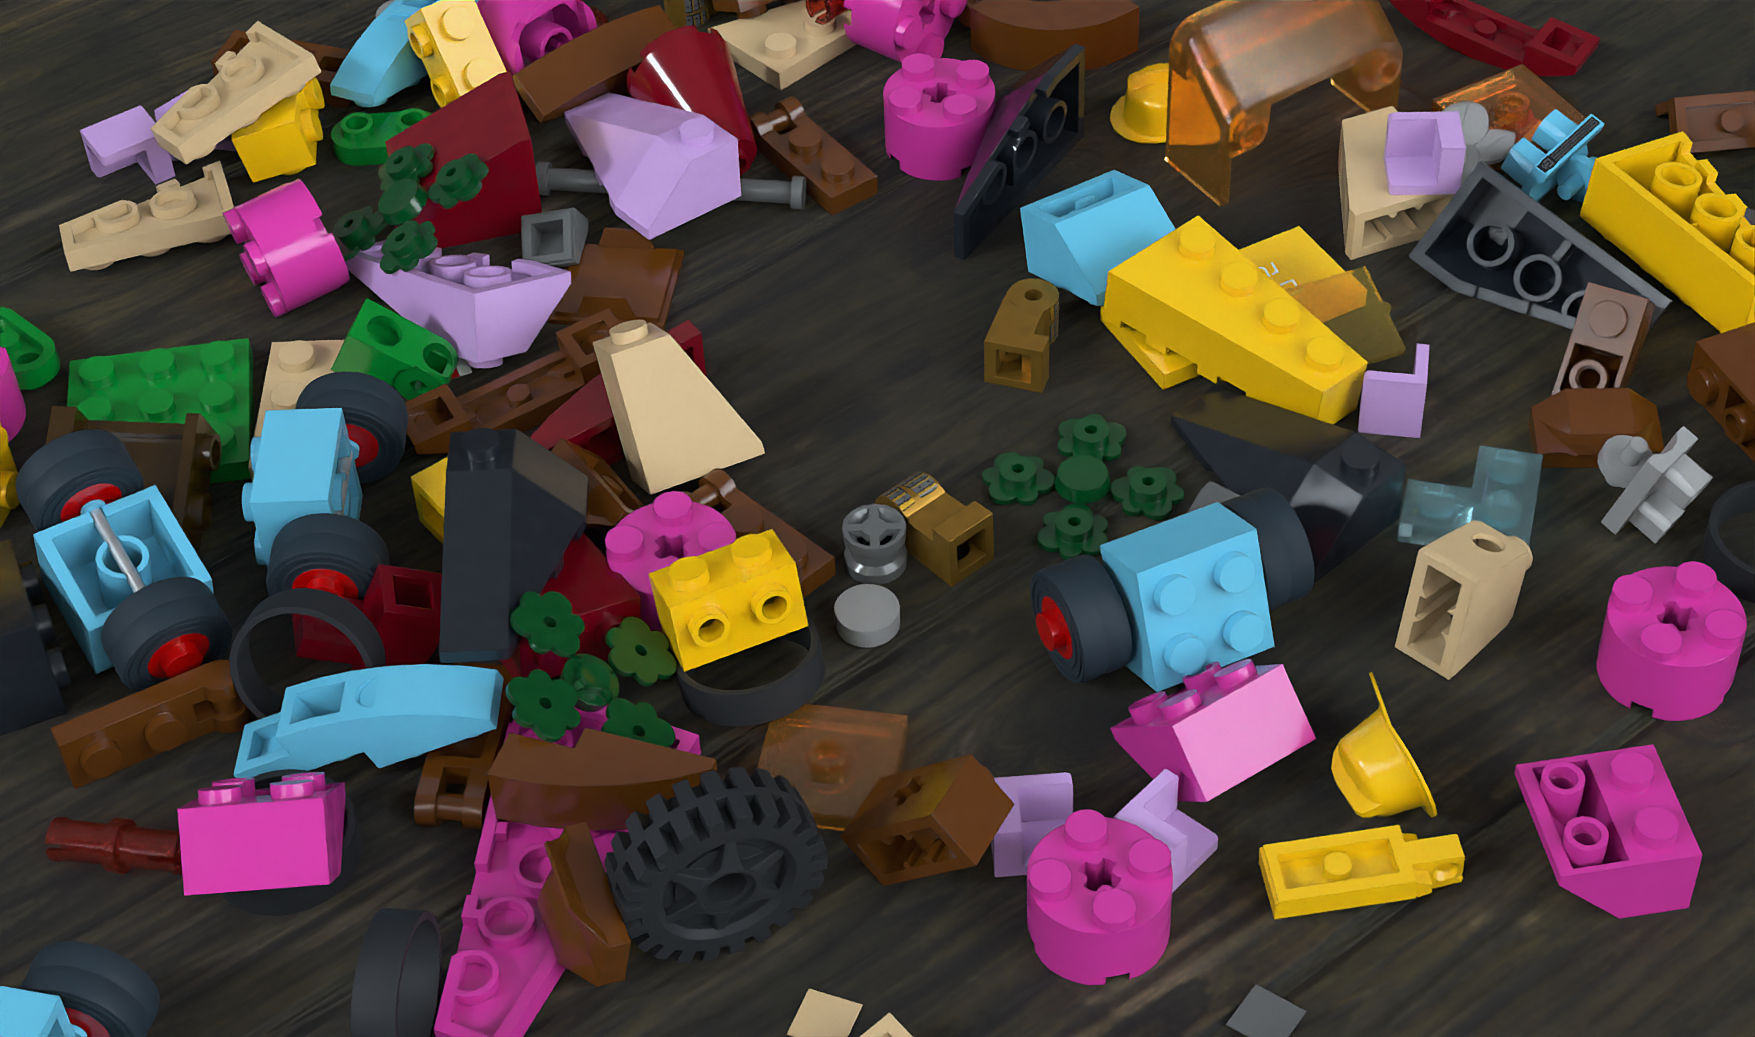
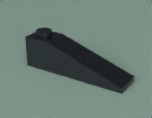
[953,44,1085,260]
[1408,161,1673,336]
[1171,386,1406,583]
[439,428,589,663]

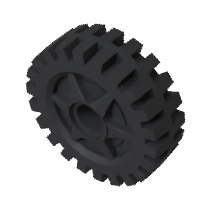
[604,767,828,962]

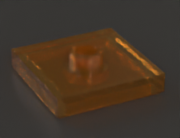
[1431,64,1586,174]
[757,704,908,831]

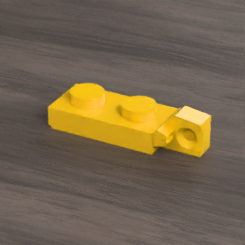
[1259,825,1465,919]

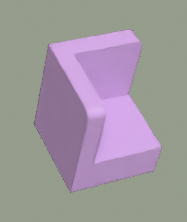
[80,105,176,185]
[1383,111,1466,195]
[1358,343,1429,438]
[1114,769,1218,893]
[991,772,1073,877]

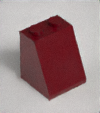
[379,71,542,249]

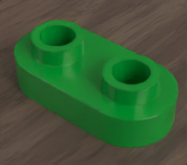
[331,108,432,166]
[0,307,61,390]

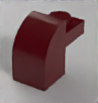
[292,564,442,671]

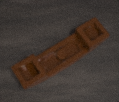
[405,308,620,454]

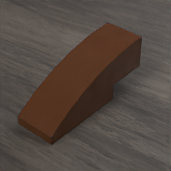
[513,5,677,123]
[487,728,718,830]

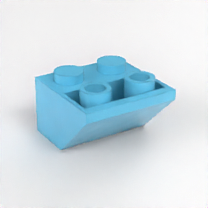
[1020,170,1175,306]

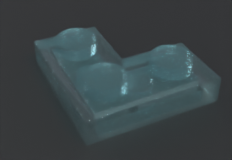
[1397,445,1543,546]

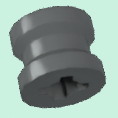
[842,504,908,585]

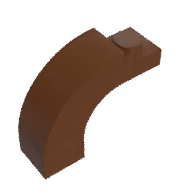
[956,0,1139,72]

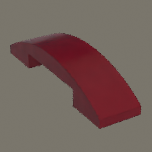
[1389,0,1600,76]

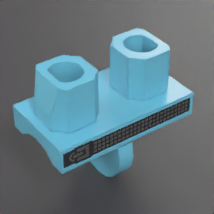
[1501,109,1605,202]

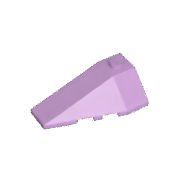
[564,92,741,240]
[345,240,571,368]

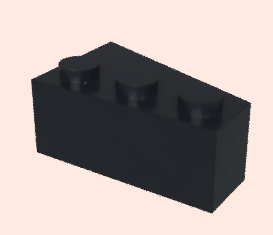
[0,539,72,736]

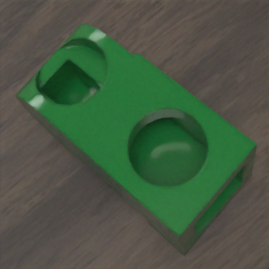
[331,298,459,400]

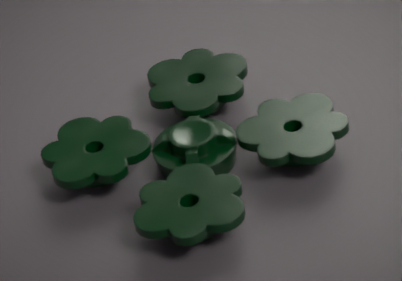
[333,143,489,274]
[982,414,1184,560]
[505,591,677,748]

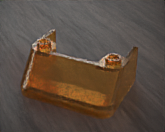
[1165,0,1403,207]

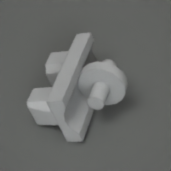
[1597,426,1713,544]

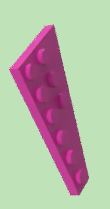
[434,705,701,1037]

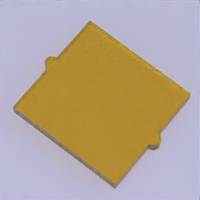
[1285,266,1406,365]

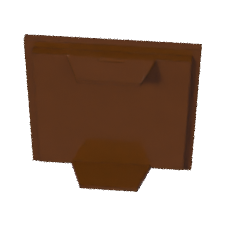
[548,227,685,330]

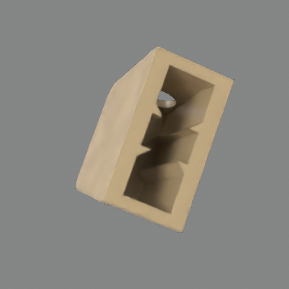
[1395,520,1533,680]

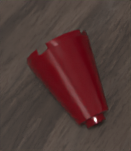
[627,25,757,176]

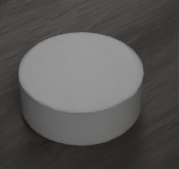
[834,584,900,648]

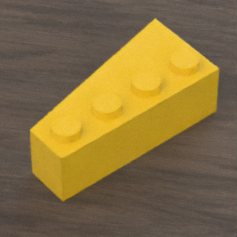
[1579,131,1755,333]
[1102,215,1368,424]

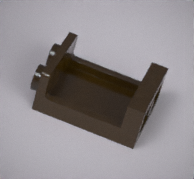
[32,406,222,551]

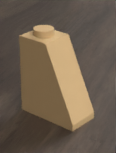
[1338,106,1455,260]
[593,320,765,495]

